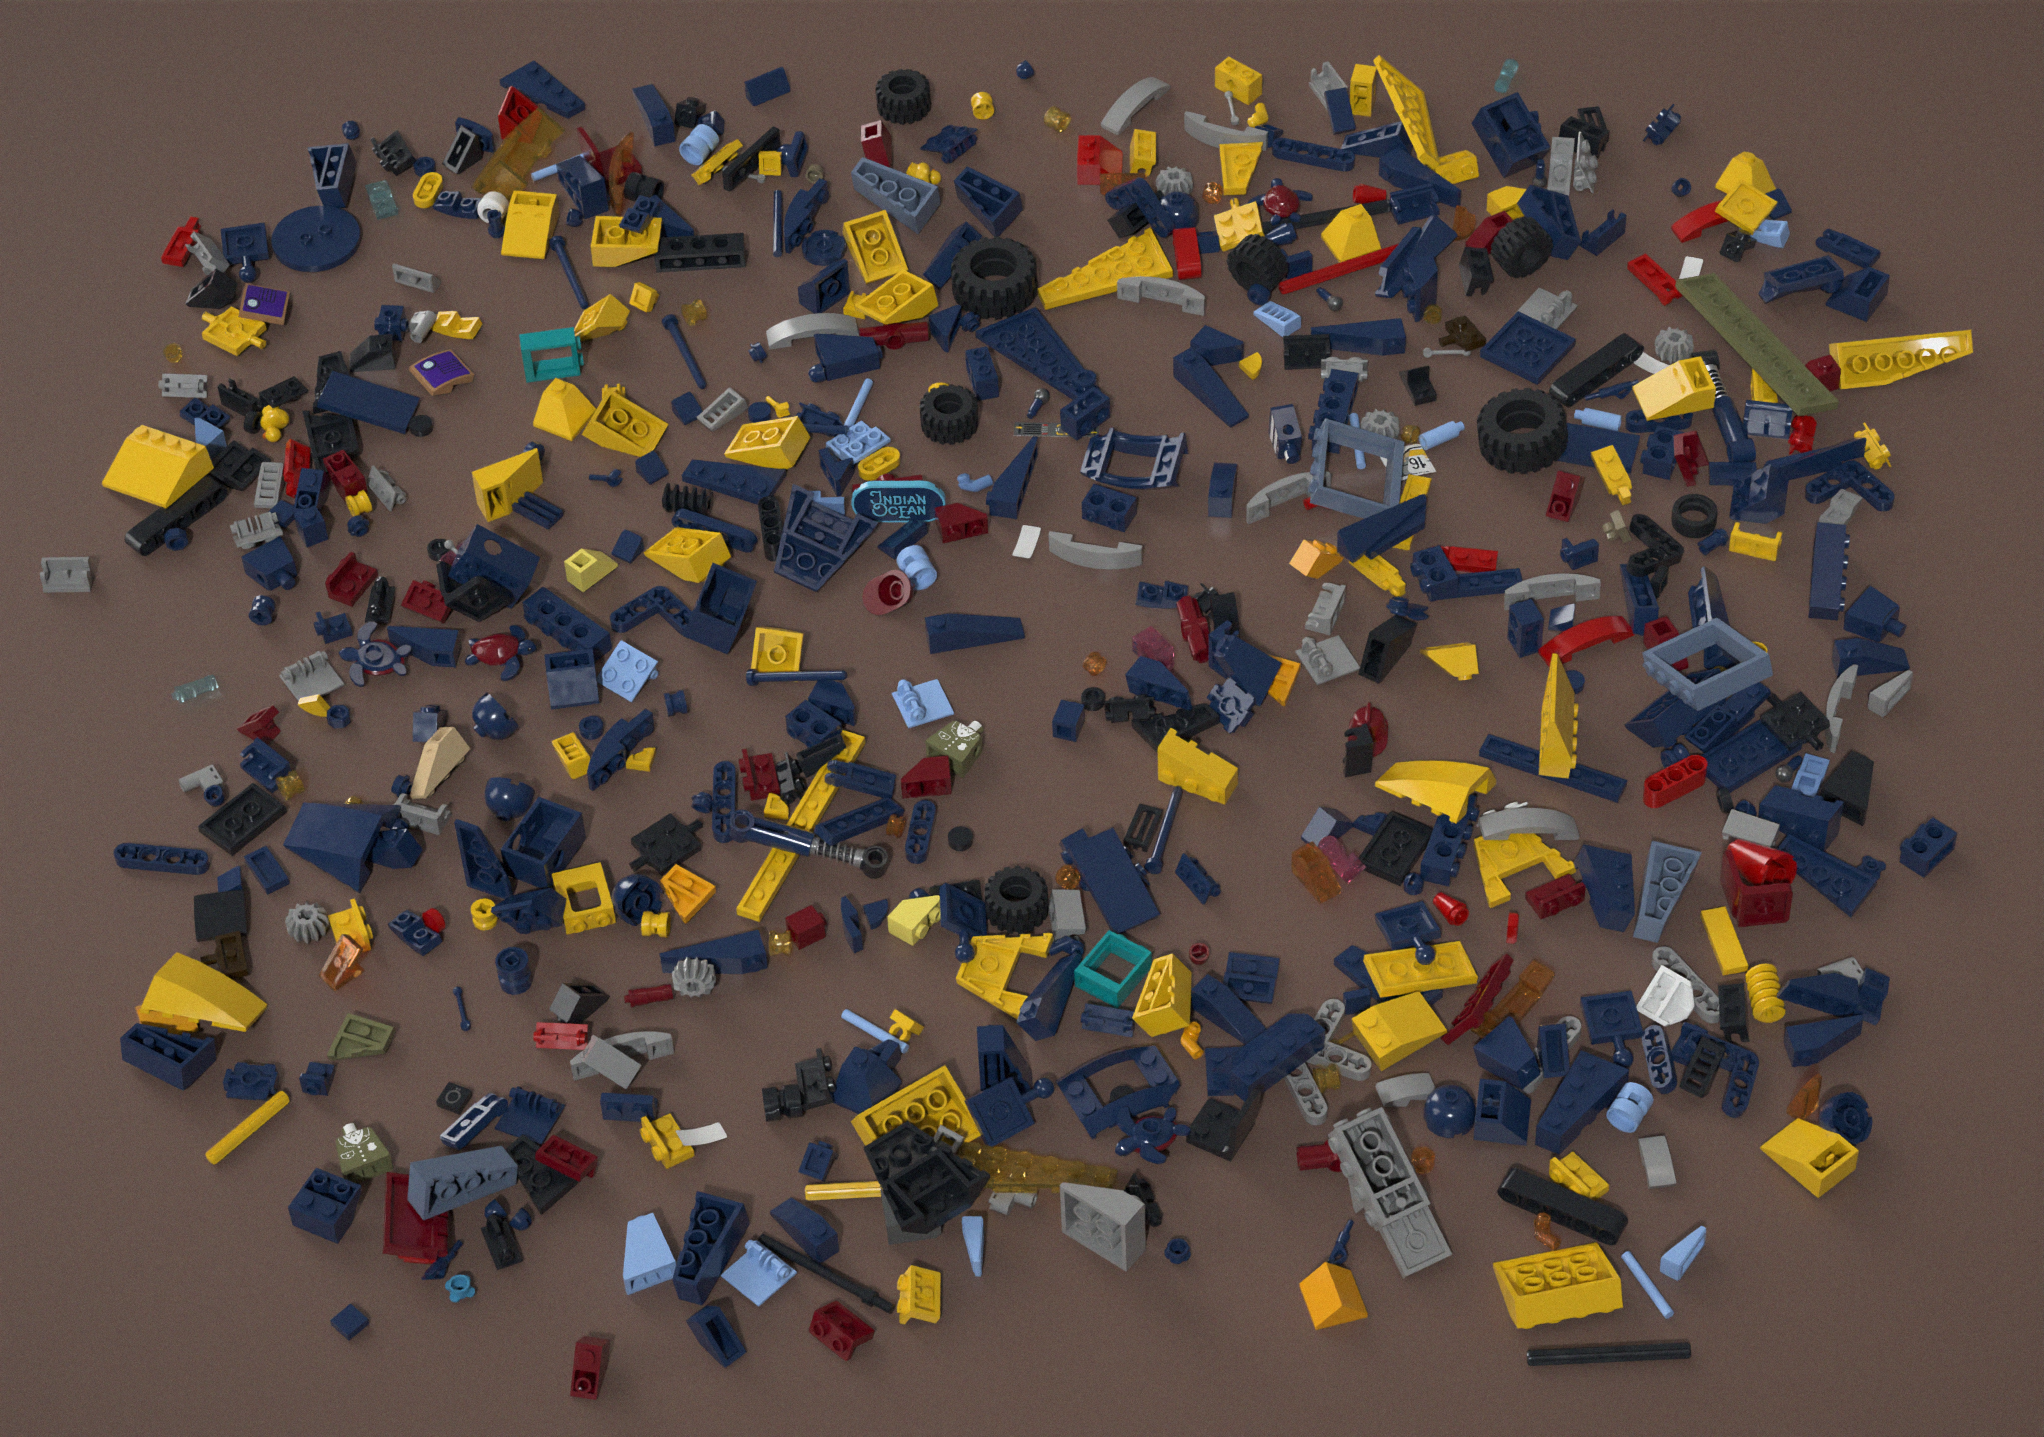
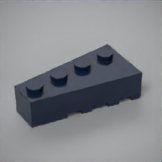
[1808,522,1850,621]
[1535,1050,1629,1155]
[672,1191,750,1306]

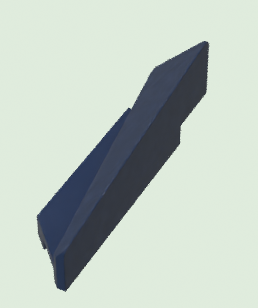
[1375,214,1458,298]
[1763,437,1866,480]
[1337,494,1427,563]
[1688,566,1740,669]

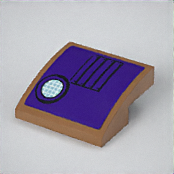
[238,283,290,325]
[409,349,474,396]

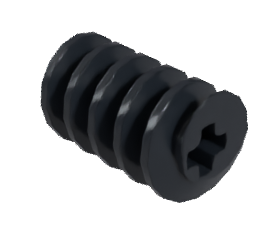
[662,483,714,517]

